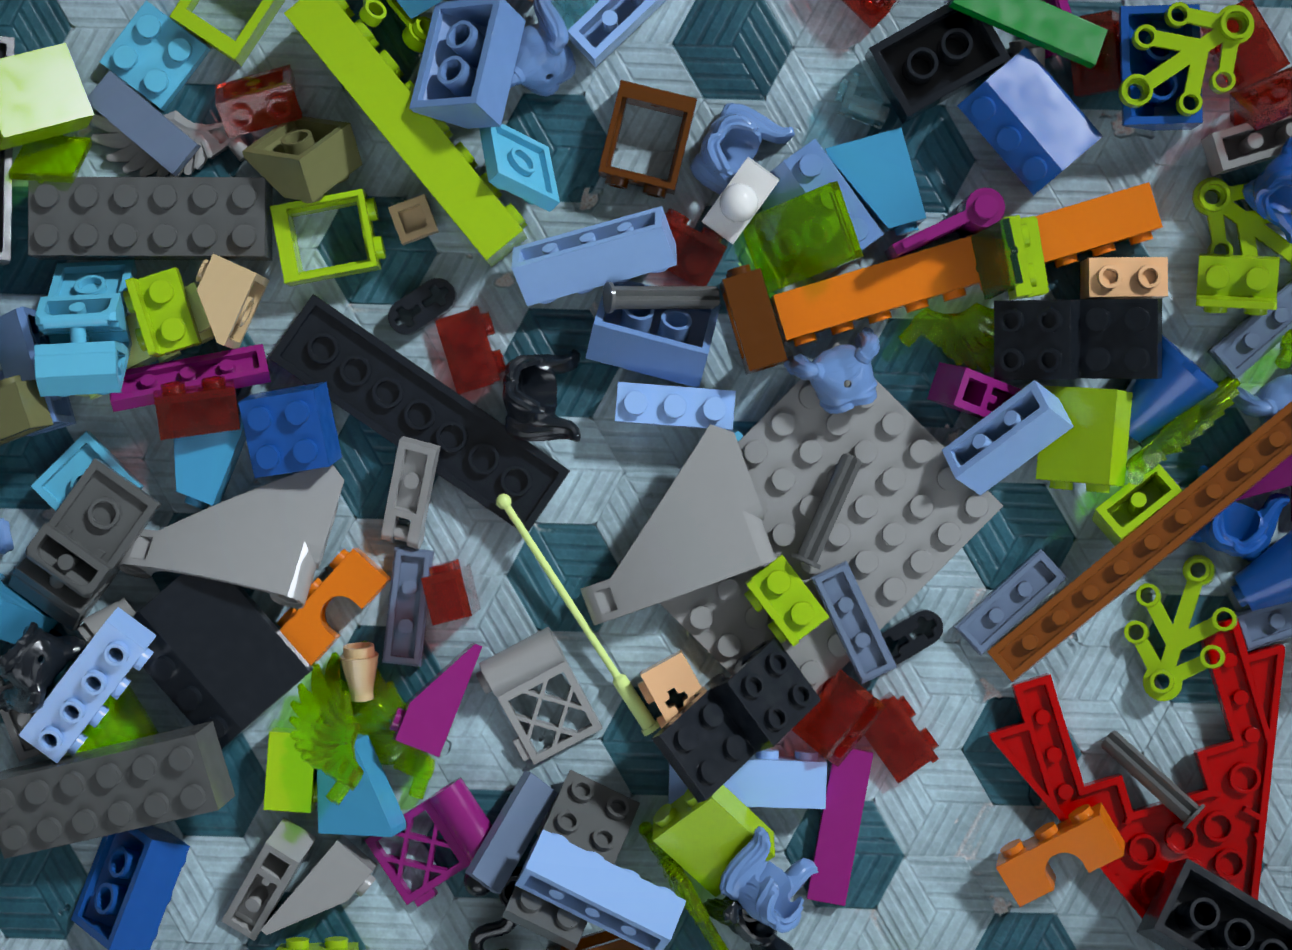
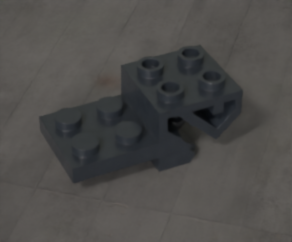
[994,298,1162,380]
[651,637,821,803]

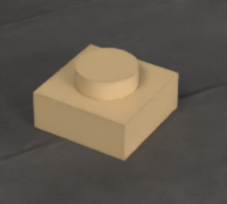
[388,194,439,245]

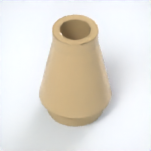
[340,642,379,702]

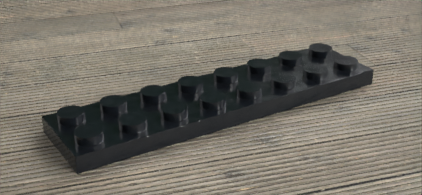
[269,294,570,532]

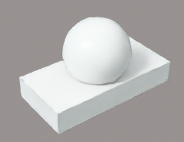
[701,157,780,244]

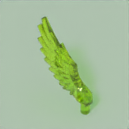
[898,302,994,373]
[1126,376,1241,485]
[336,641,436,799]
[289,652,364,806]
[638,821,729,950]

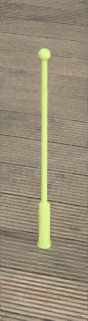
[496,494,660,736]

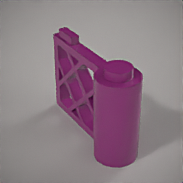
[884,187,1005,260]
[364,777,492,907]

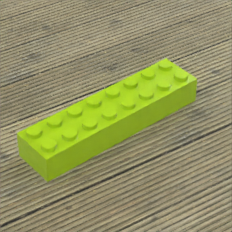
[284,0,528,268]

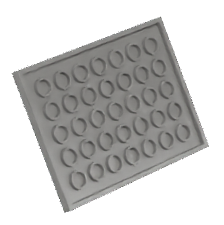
[619,342,1003,694]

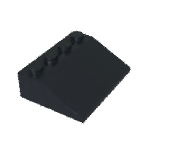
[133,574,313,750]

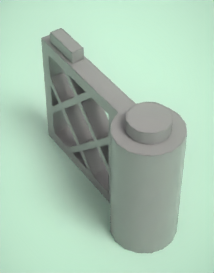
[476,627,603,765]

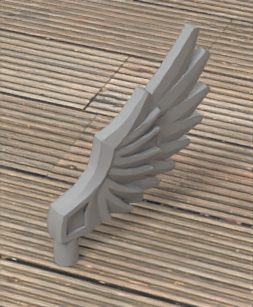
[91,111,248,177]

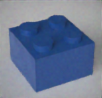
[238,382,342,478]

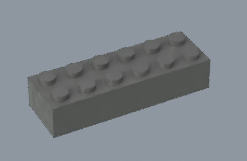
[28,176,273,261]
[0,721,236,859]

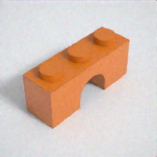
[277,547,391,666]
[996,802,1125,907]

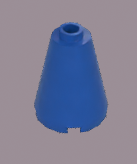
[1125,335,1219,443]
[1231,530,1292,611]

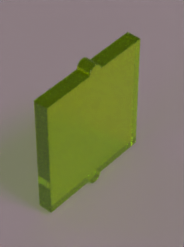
[8,134,92,183]

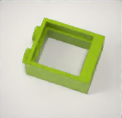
[170,0,285,66]
[270,189,386,287]

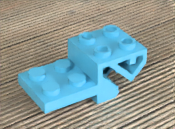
[34,259,137,397]

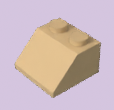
[196,254,270,349]

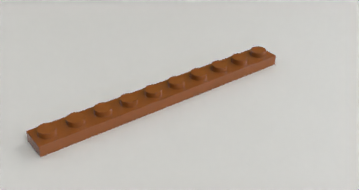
[987,401,1292,682]

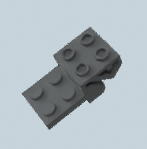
[8,458,162,631]
[502,770,640,950]

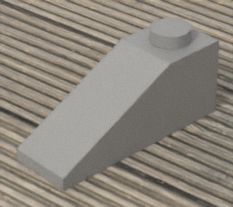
[222,817,317,941]
[261,835,377,935]

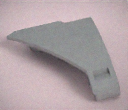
[580,424,776,625]
[118,464,344,609]

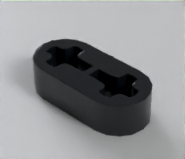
[388,278,457,335]
[881,609,943,664]

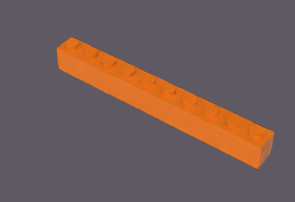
[771,182,1163,347]

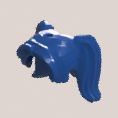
[1242,137,1292,243]
[1188,465,1290,562]

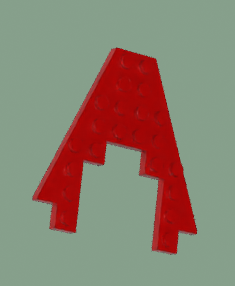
[987,617,1285,919]

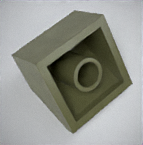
[242,115,363,203]

